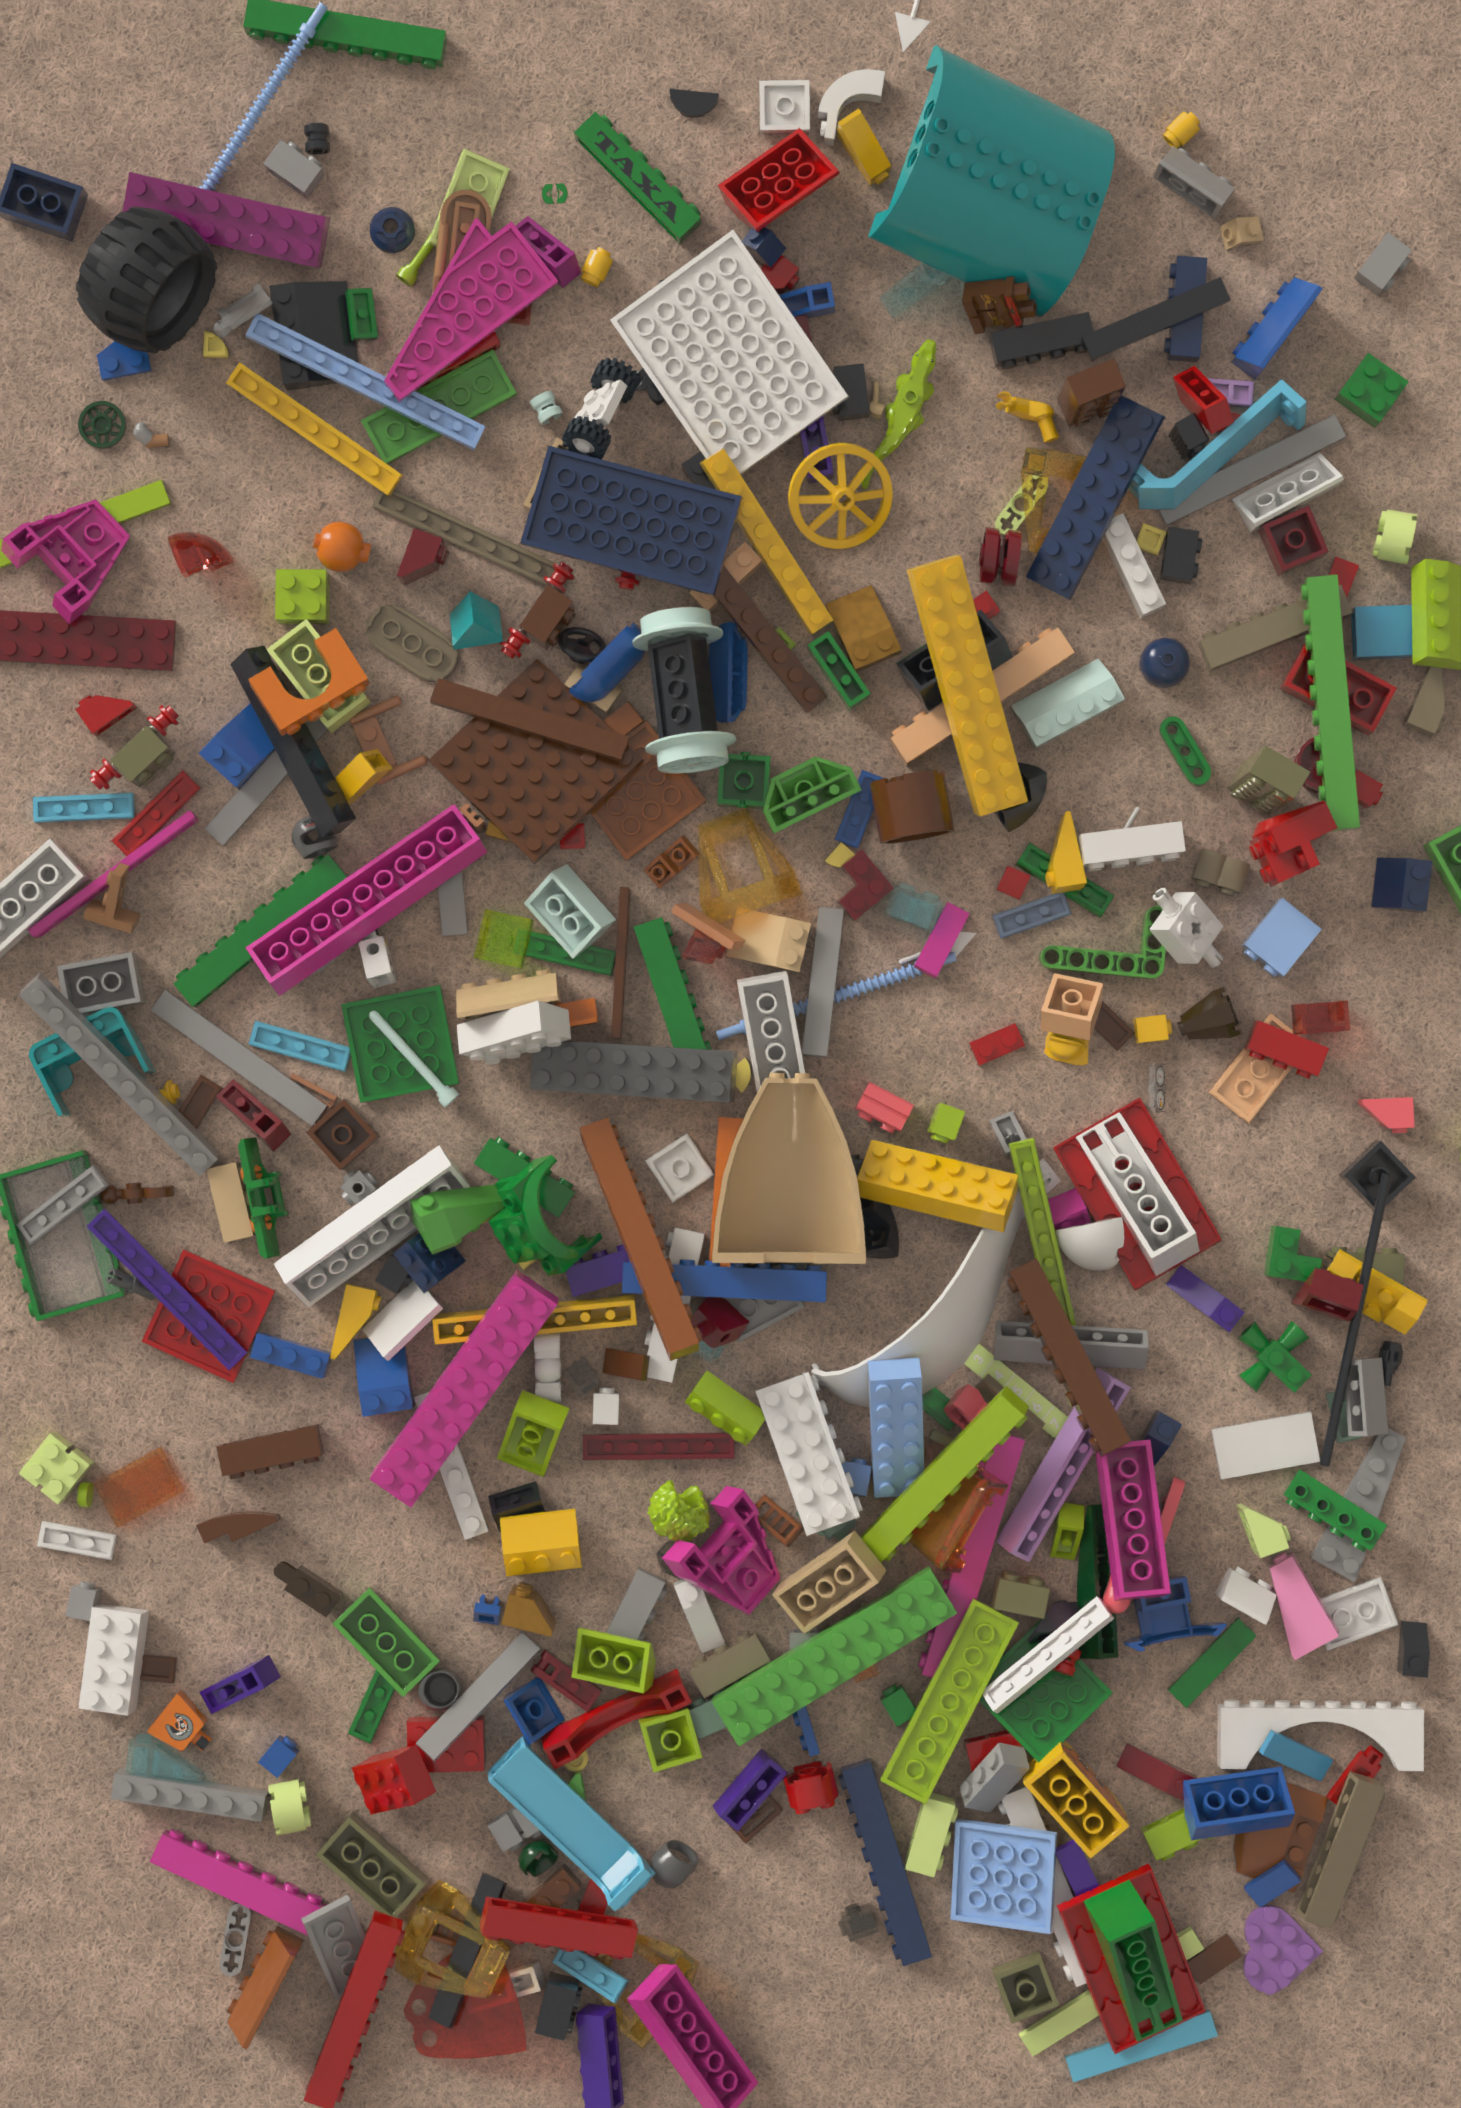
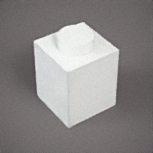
[593,1387,620,1425]

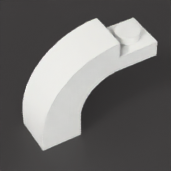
[818,69,885,146]

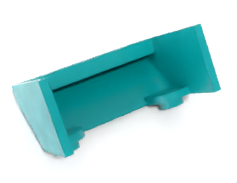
[29,1007,156,1118]

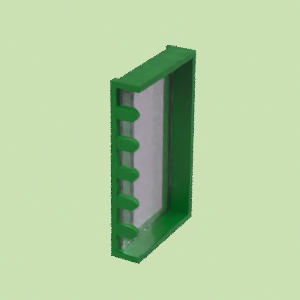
[0,1150,128,1322]

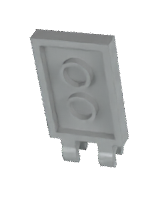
[725,1262,805,1343]

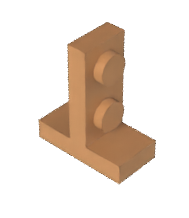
[83,863,140,934]

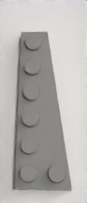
[1310,1428,1406,1582]

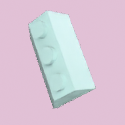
[524,864,616,959]

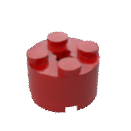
[783,1761,839,1814]

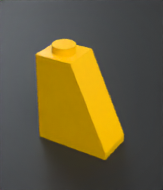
[836,109,892,185]
[335,749,393,805]

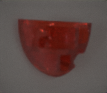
[168,532,235,578]

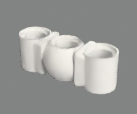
[534,1332,562,1404]

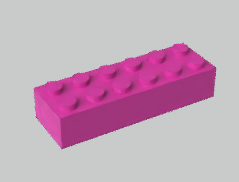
[1095,1440,1171,1601]
[627,1964,759,2108]

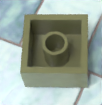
[990,1570,1050,1619]
[992,1950,1059,2023]

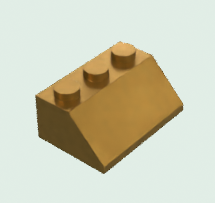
[501,1582,556,1637]

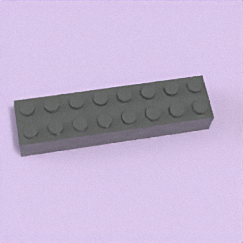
[530,1040,738,1103]

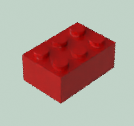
[406,1715,486,1773]
[352,1745,436,1815]

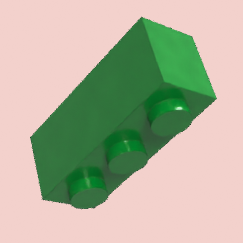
[807,631,871,711]

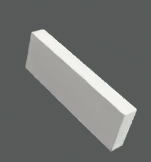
[37,1521,117,1560]

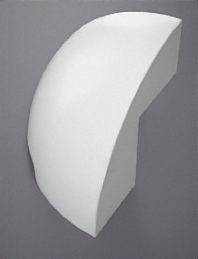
[1055,1217,1124,1271]

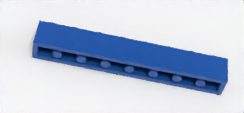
[622,1258,827,1302]

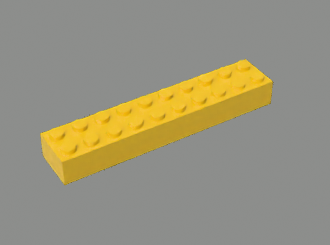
[906,555,1028,816]

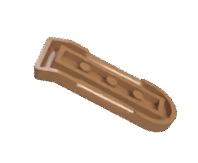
[431,190,491,296]

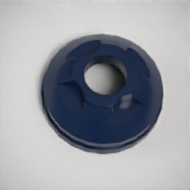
[369,207,415,253]

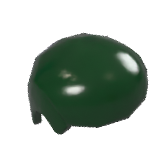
[518,1840,558,1877]

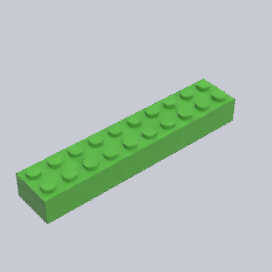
[712,1566,957,1747]

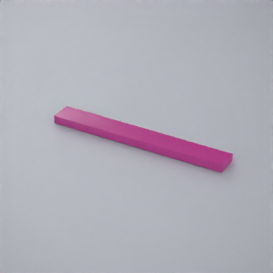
[28,810,198,938]

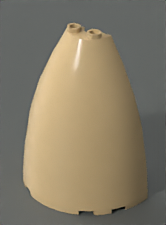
[712,1073,866,1264]

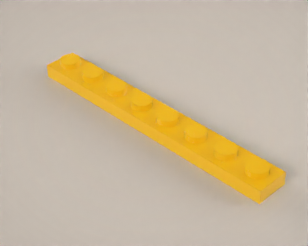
[226,362,403,496]

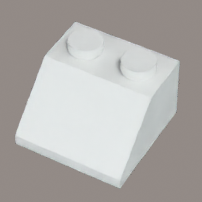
[1215,1566,1277,1625]

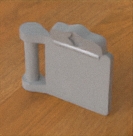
[213,283,273,338]

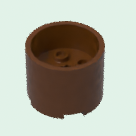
[870,770,955,844]

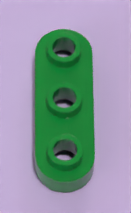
[1159,716,1211,786]

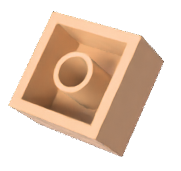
[1041,973,1103,1041]

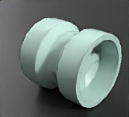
[530,391,563,425]

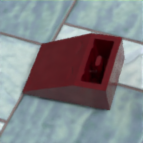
[1291,1268,1364,1322]

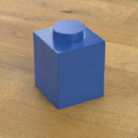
[258,1735,300,1778]

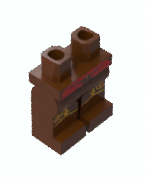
[962,276,1037,334]

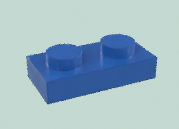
[792,1706,820,1757]

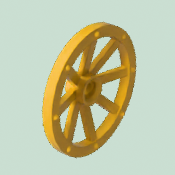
[788,443,893,549]

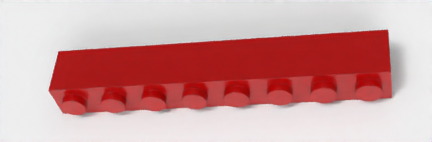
[303,1911,406,2108]

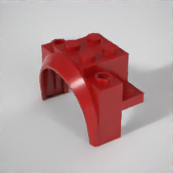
[1249,801,1337,887]

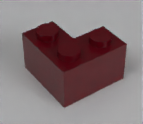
[837,849,894,921]

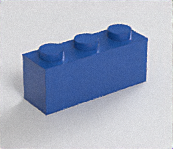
[250,1332,331,1379]

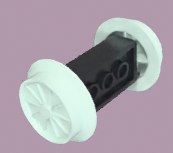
[632,607,736,774]

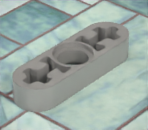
[220,1902,252,1977]

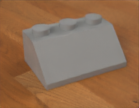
[1153,146,1235,219]

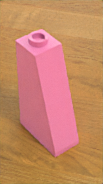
[1270,1552,1339,1660]

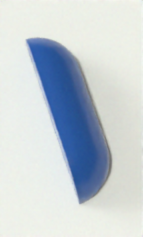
[569,622,645,702]
[709,622,748,723]

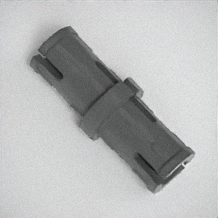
[106,1268,155,1300]

